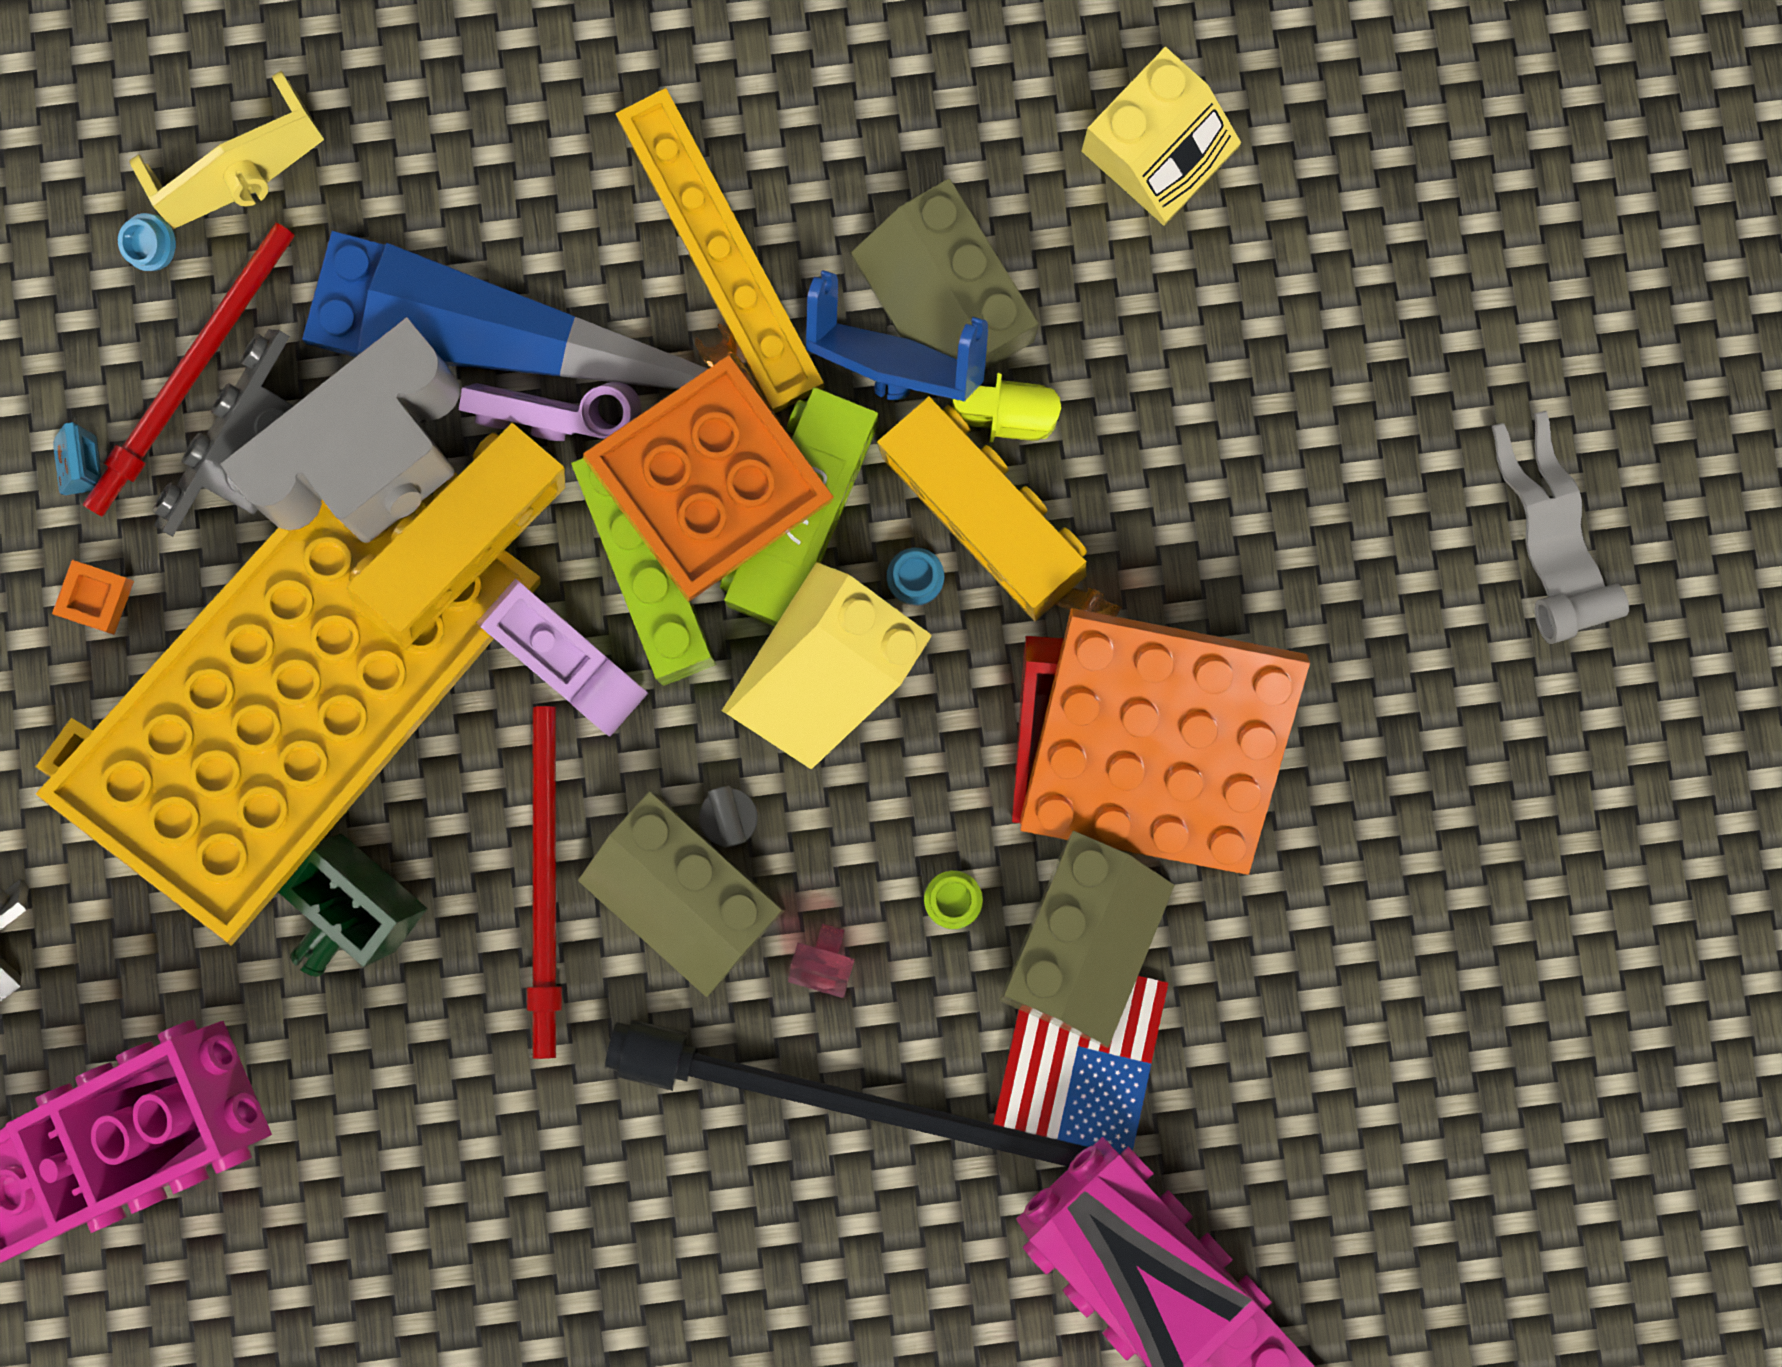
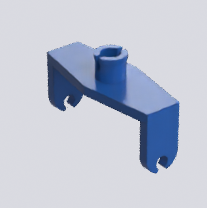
[806,270,988,401]

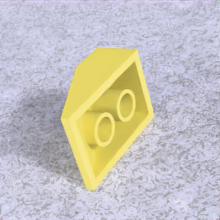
[722,562,932,769]

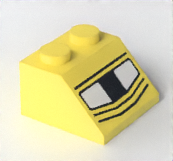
[1081,47,1241,226]

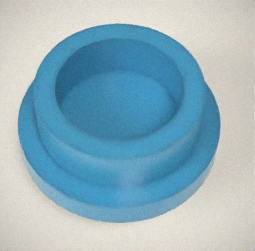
[118,213,176,271]
[887,548,944,606]

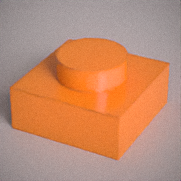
[52,560,134,635]

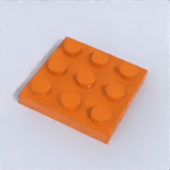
[583,355,834,602]

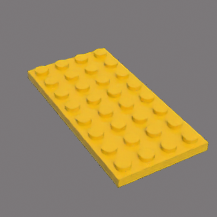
[36,494,541,946]

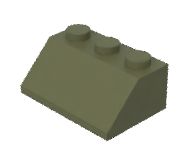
[851,178,1039,398]
[578,791,785,997]
[999,831,1175,1048]

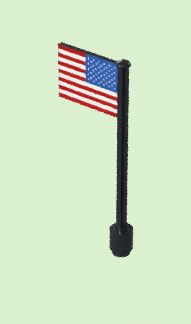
[605,976,1169,1167]

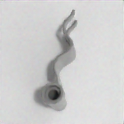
[1492,411,1629,644]

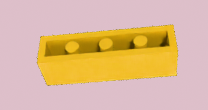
[877,396,1087,621]
[346,423,565,650]

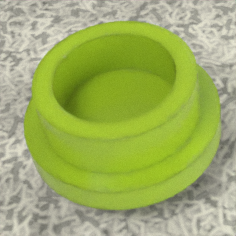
[924,871,983,929]

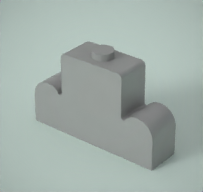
[220,317,460,543]

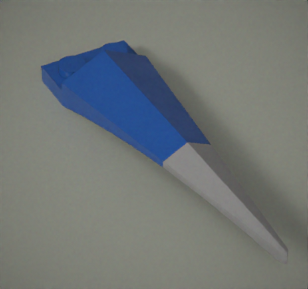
[302,231,762,397]

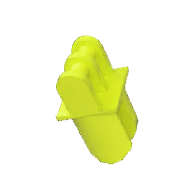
[952,373,1061,443]

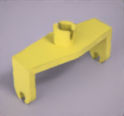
[129,71,324,229]

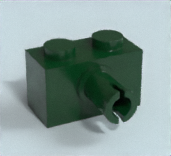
[278,833,428,977]

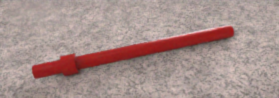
[82,223,295,517]
[527,706,562,1059]

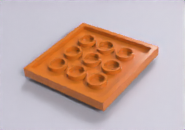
[1020,608,1310,875]

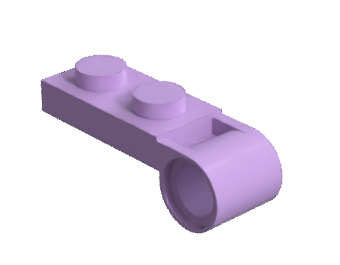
[459,382,641,441]
[476,578,648,737]

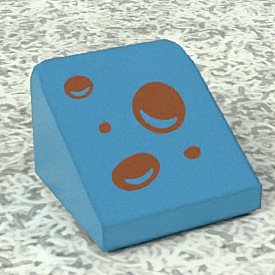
[53,422,102,495]

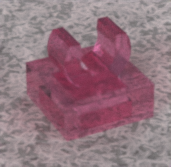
[788,924,855,998]

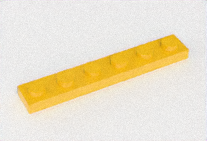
[616,88,824,414]

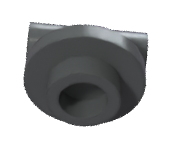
[699,785,758,848]

